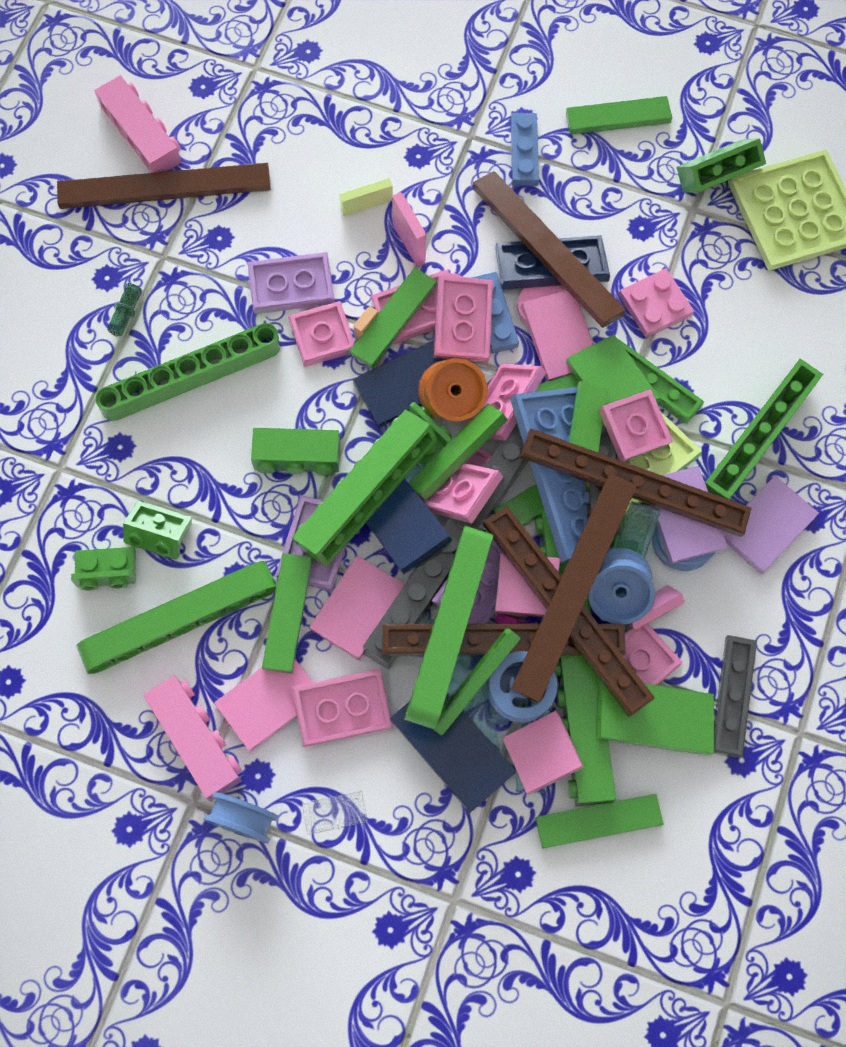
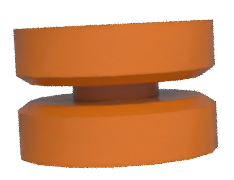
[418,358,488,421]

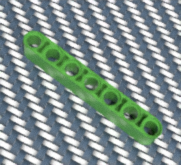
[95,323,281,421]
[405,526,493,729]
[76,561,277,674]

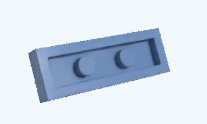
[510,113,539,186]
[471,272,519,354]

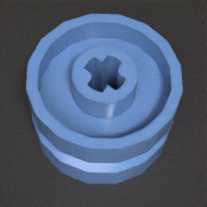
[588,548,655,625]

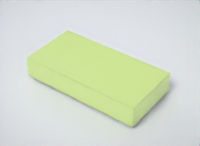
[339,178,393,216]

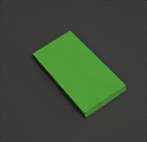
[597,679,714,755]

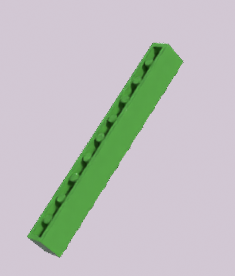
[535,508,616,806]

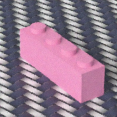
[94,75,181,173]
[143,675,242,802]

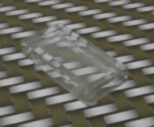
[302,791,368,835]

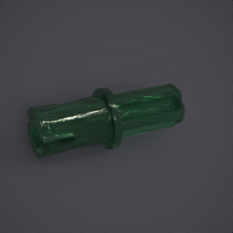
[107,283,142,337]

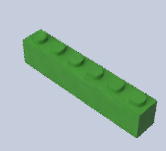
[705,358,823,500]
[292,409,438,568]

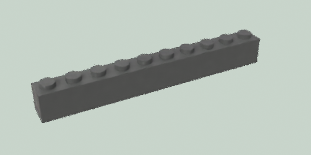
[363,423,528,670]

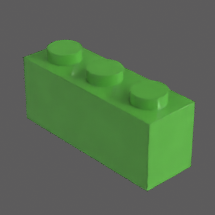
[676,138,766,193]
[251,428,340,475]

